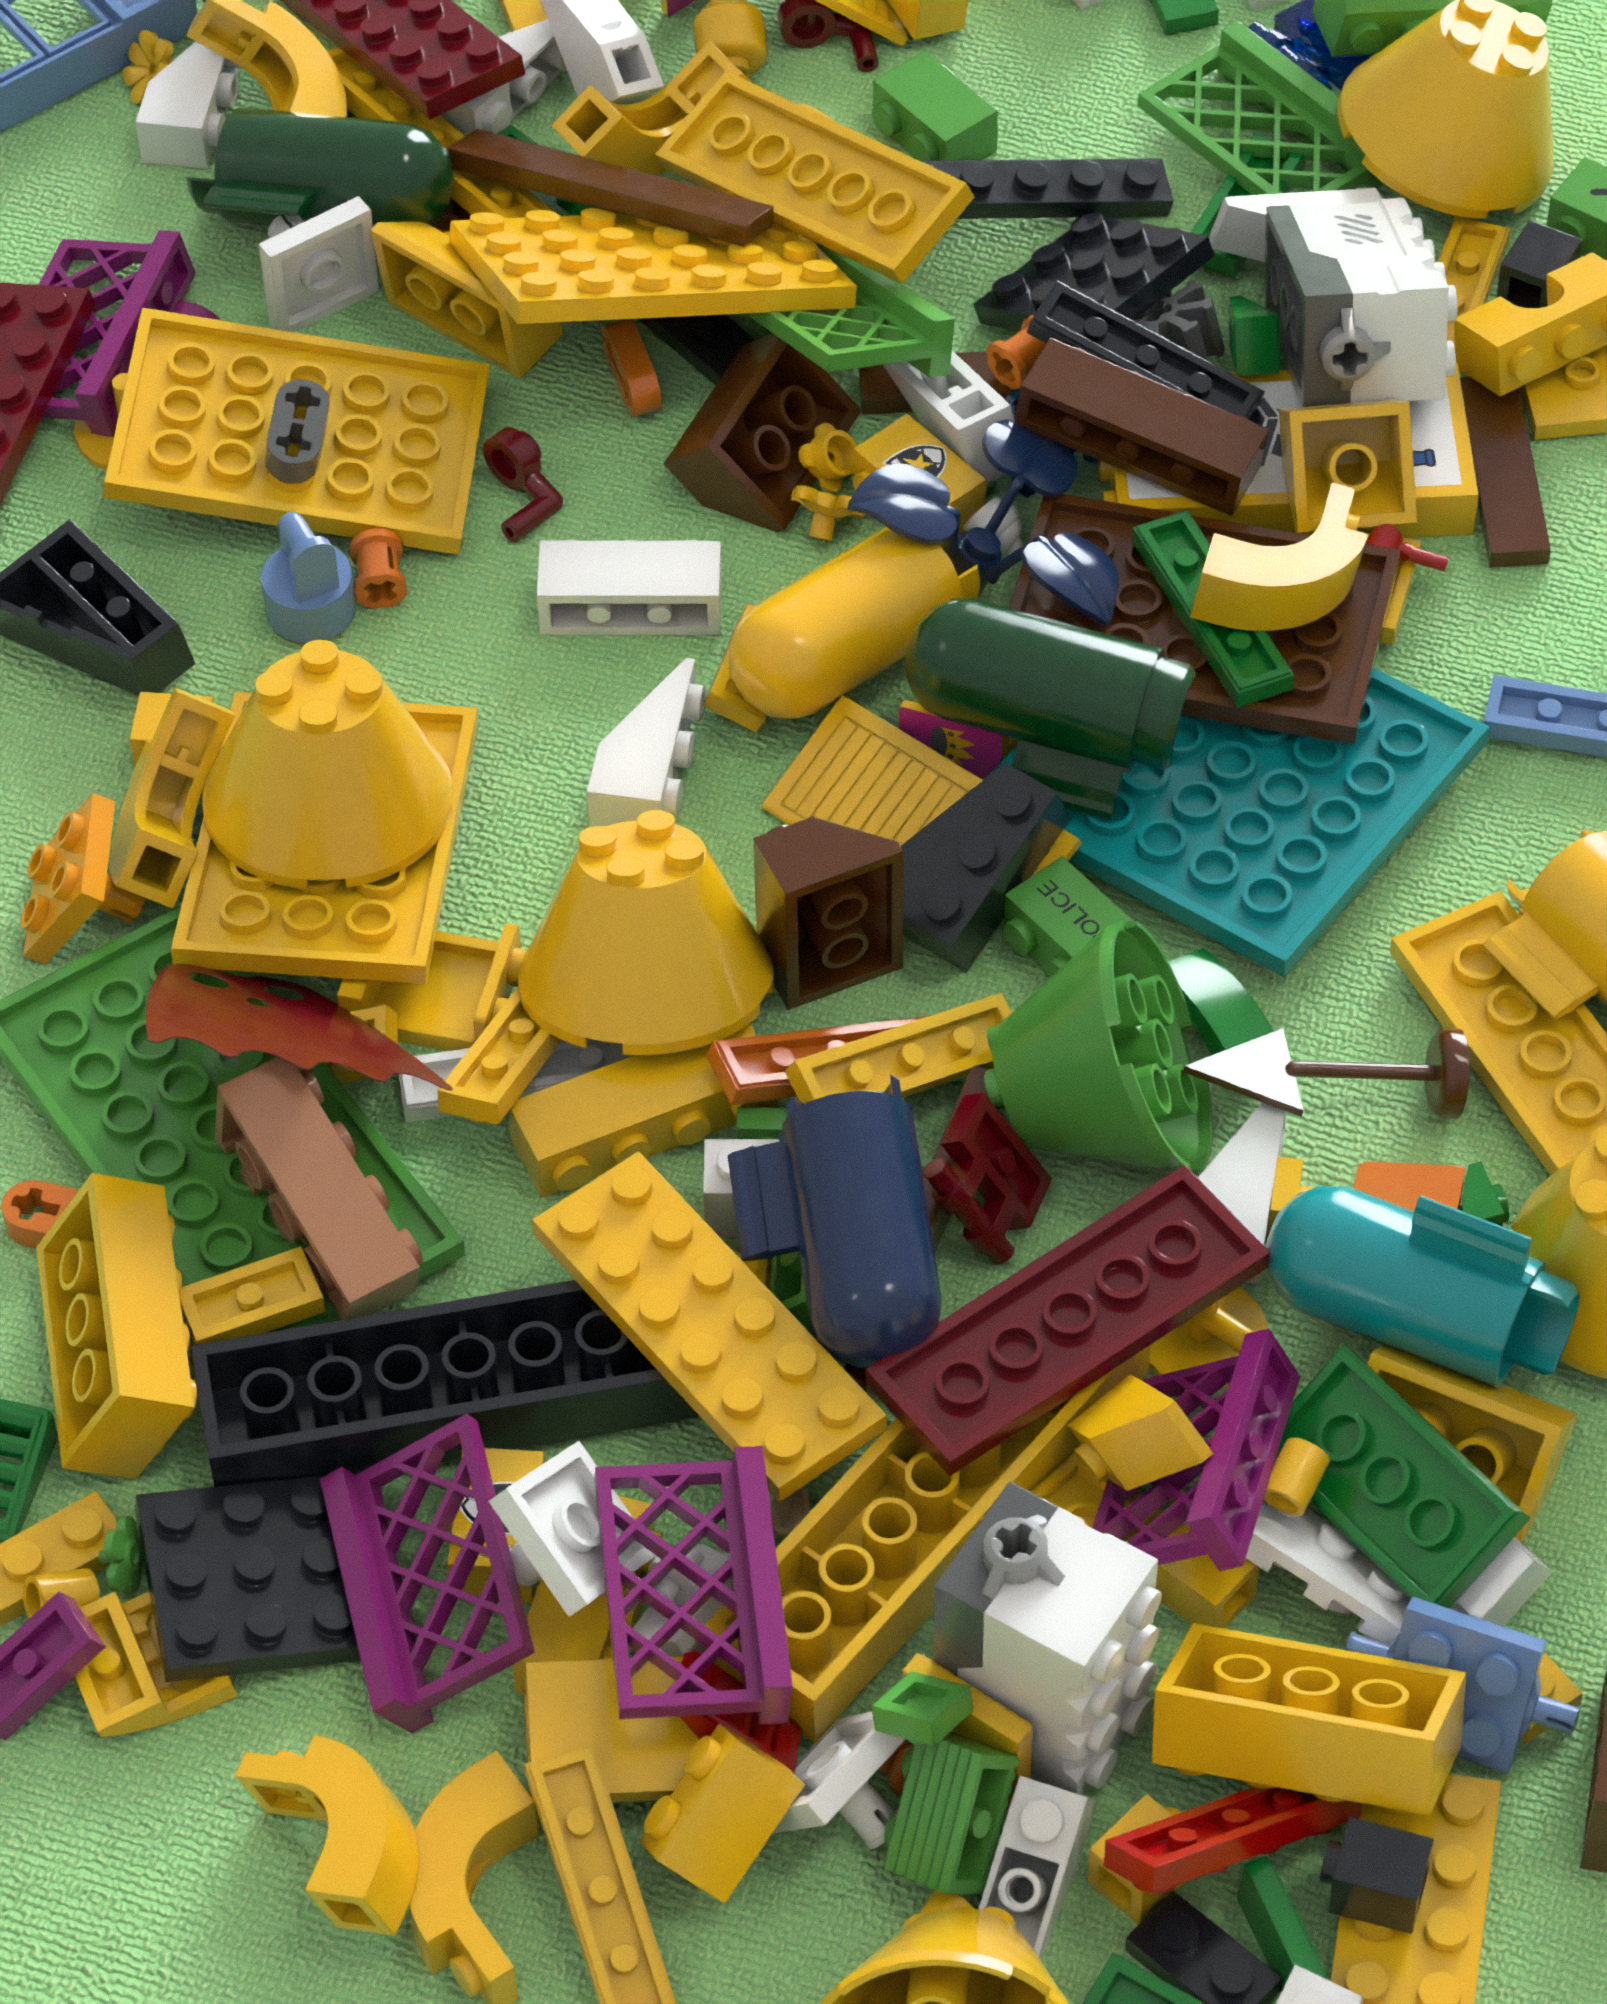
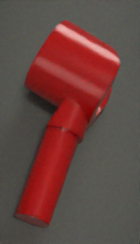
[1366,524,1448,572]

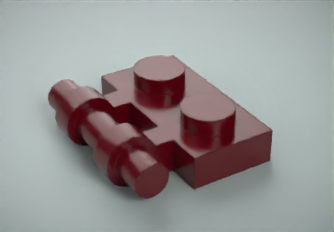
[923,1092,1052,1264]

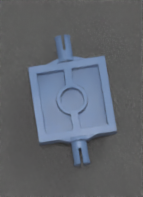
[1345,1597,1581,1773]

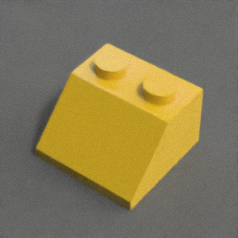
[1279,399,1417,533]

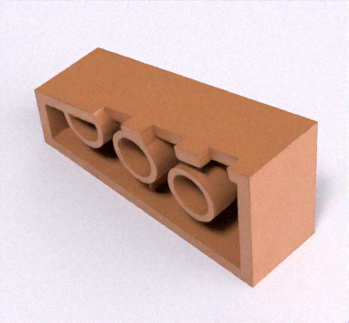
[215,1056,423,1320]

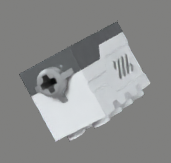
[1264,198,1458,407]
[933,1481,1162,1796]

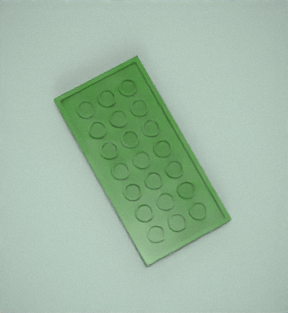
[0,905,465,1333]

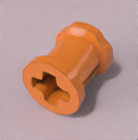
[986,315,1046,390]
[349,528,407,609]

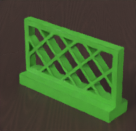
[1137,20,1384,195]
[745,243,955,378]

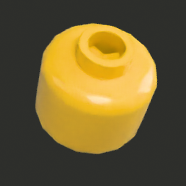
[693,0,768,78]

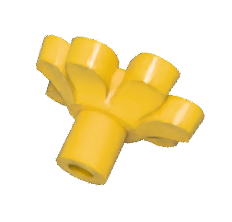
[122,30,174,104]

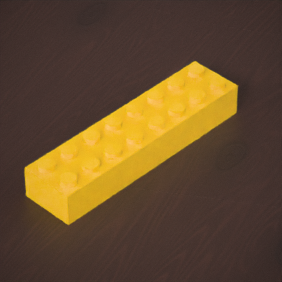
[705,1345,1151,1743]

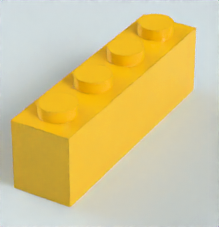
[508,1024,778,1198]

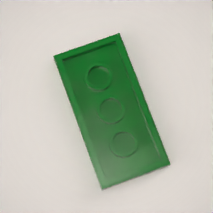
[1274,1344,1531,1609]

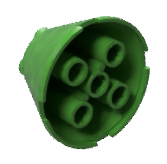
[984,919,1213,1172]

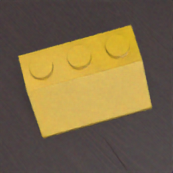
[370,221,564,379]
[1368,1344,1578,1544]

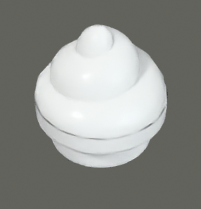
[962,496,1023,557]

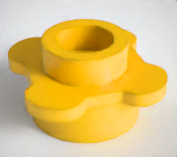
[799,423,857,493]

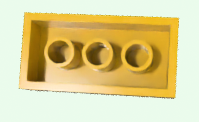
[36,1173,197,1480]
[1152,1623,1467,1816]

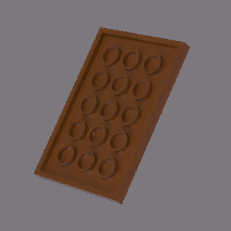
[1009,494,1401,744]

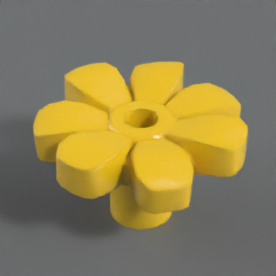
[791,485,865,541]

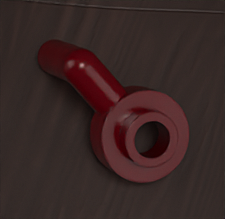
[777,0,879,72]
[483,427,563,542]

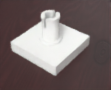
[259,196,379,332]
[488,1441,656,1617]
[772,1712,906,1850]

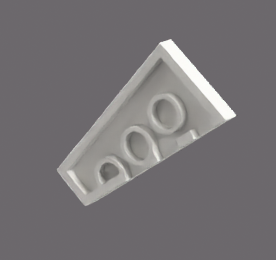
[1246,1500,1411,1645]

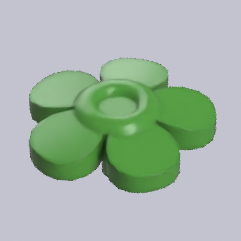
[99,1516,144,1594]

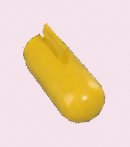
[729,527,980,720]
[1483,830,1607,1019]

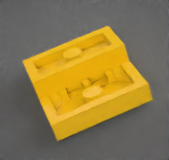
[75,1591,238,1738]

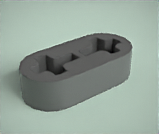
[265,380,329,483]

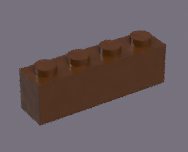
[1015,337,1269,516]

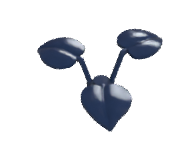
[847,419,1119,628]

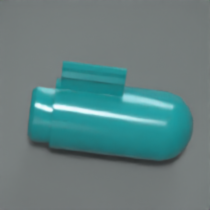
[1265,1186,1580,1388]

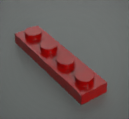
[1104,1787,1362,1894]

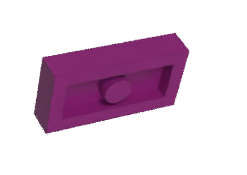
[0,1591,106,1741]

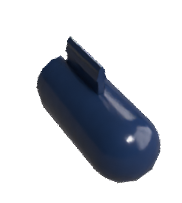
[727,1074,942,1369]

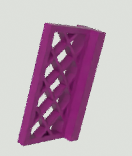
[38,230,196,437]
[1092,1328,1301,1571]
[320,1414,535,1734]
[594,1446,793,1724]

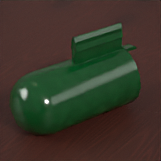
[186,107,455,228]
[905,598,1196,821]

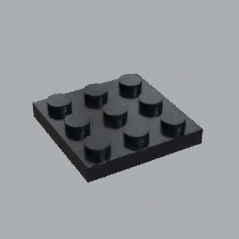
[973,213,1215,332]
[135,1475,361,1682]

